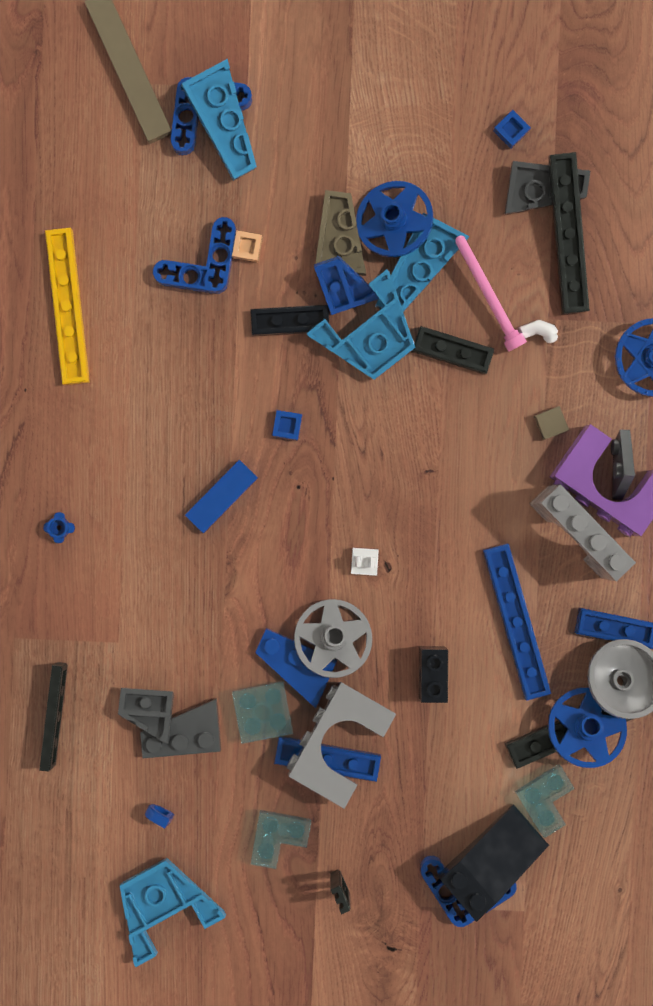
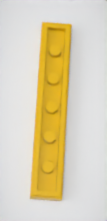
[45,228,90,385]

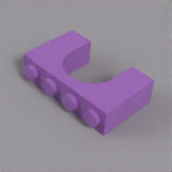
[550,424,653,537]

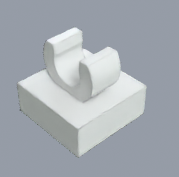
[351,548,379,576]

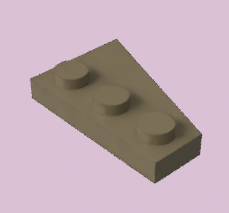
[315,190,366,276]

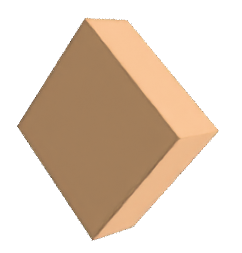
[232,230,263,263]

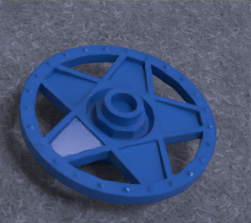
[356,181,434,257]
[615,318,653,397]
[548,688,627,768]

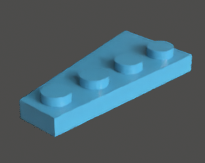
[181,59,257,181]
[375,213,469,312]

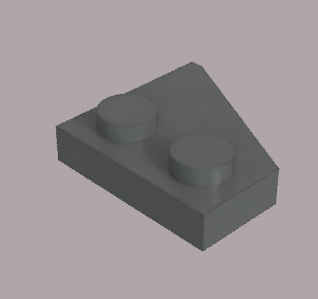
[611,430,635,500]

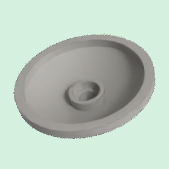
[587,639,653,719]

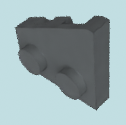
[118,688,174,744]

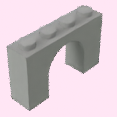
[530,484,636,582]
[286,682,396,809]

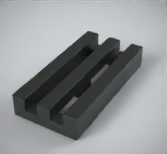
[330,869,351,915]

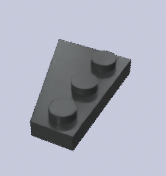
[140,698,221,759]

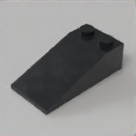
[437,804,549,922]

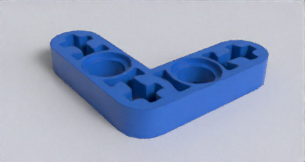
[171,77,252,155]
[153,217,236,294]
[420,856,517,927]

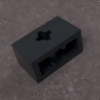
[419,646,448,703]

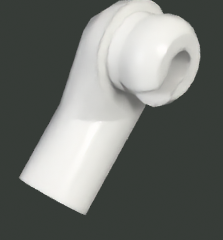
[518,320,558,343]

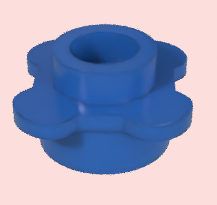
[43,512,75,543]

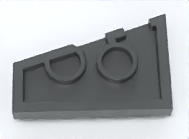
[504,161,591,215]

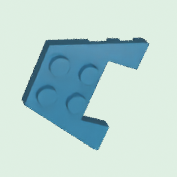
[306,269,416,380]
[120,858,226,967]

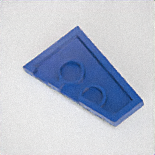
[255,628,337,708]

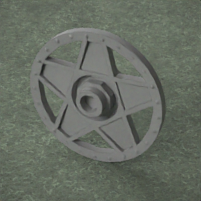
[294,599,372,678]

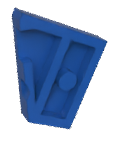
[314,256,379,315]

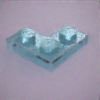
[515,764,575,838]
[251,810,311,869]

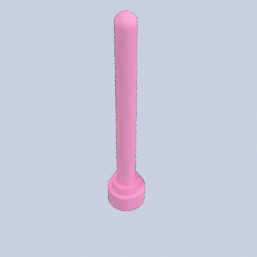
[455,236,527,352]

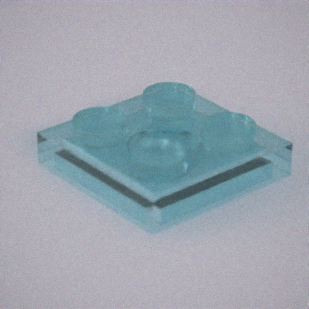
[232,681,293,744]

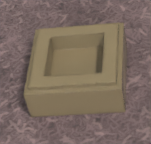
[534,406,569,440]

